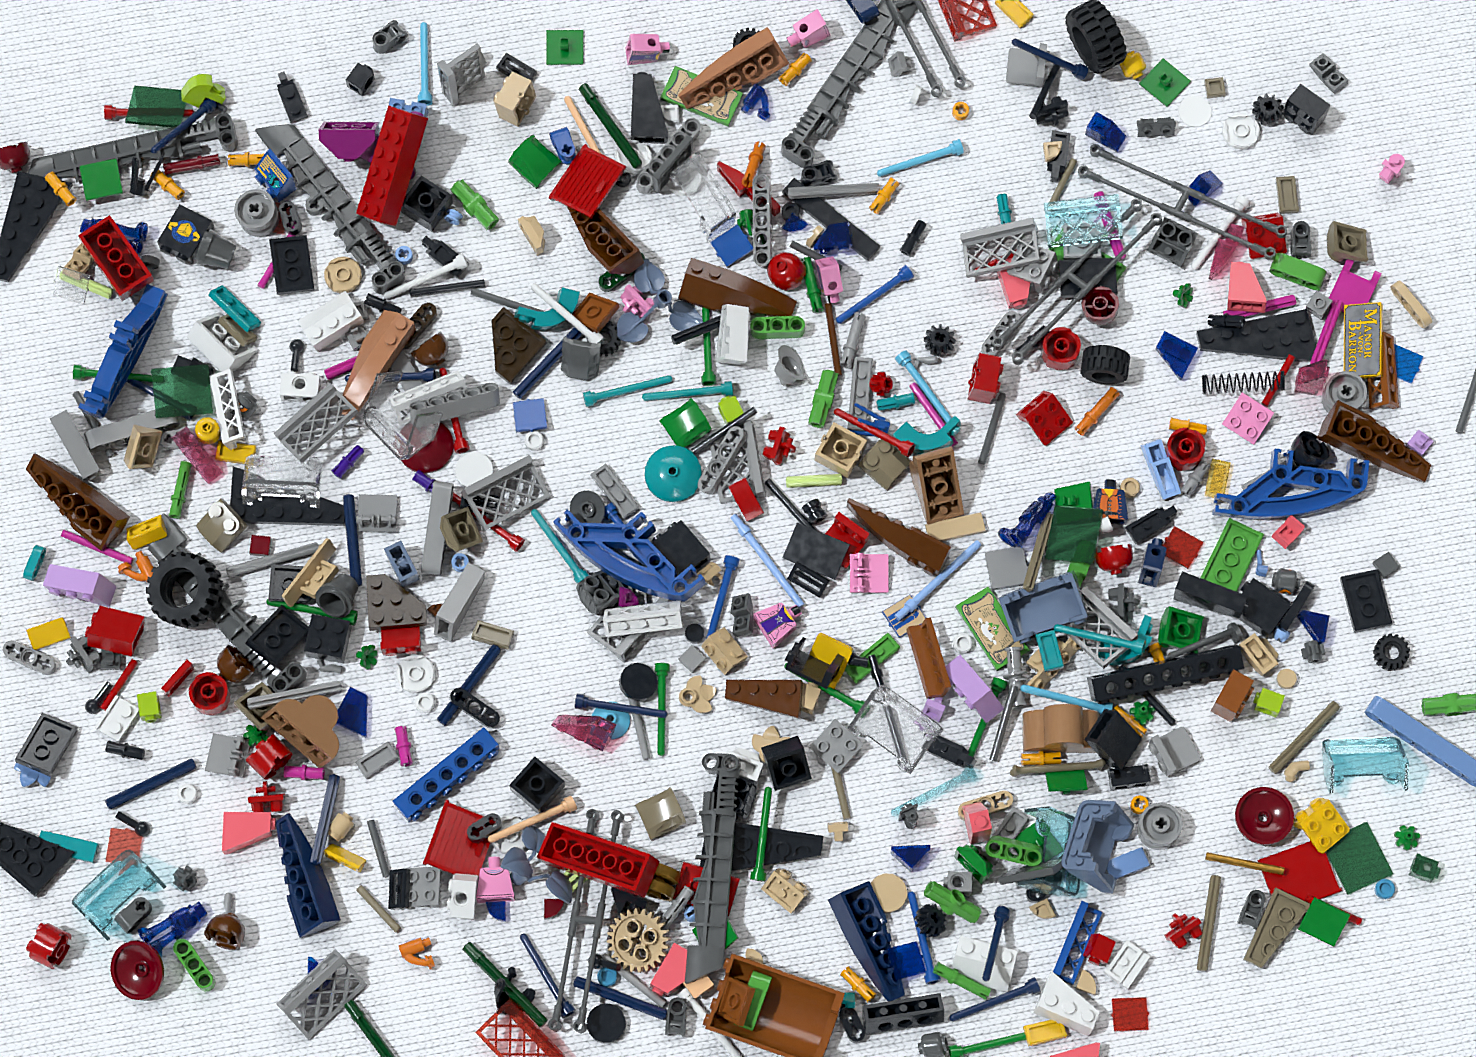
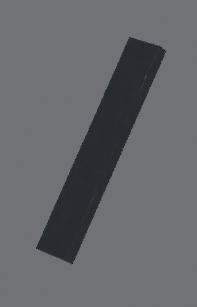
[782,178,880,261]

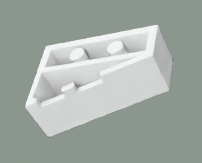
[715,304,750,365]
[1033,971,1099,1036]

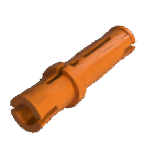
[742,141,766,187]
[1074,387,1120,436]

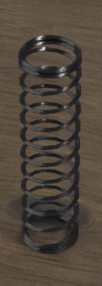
[1202,371,1285,395]

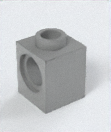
[1305,290,1332,320]
[943,871,972,895]

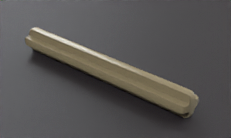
[1023,512,1054,592]
[1269,701,1340,774]
[1197,875,1221,972]

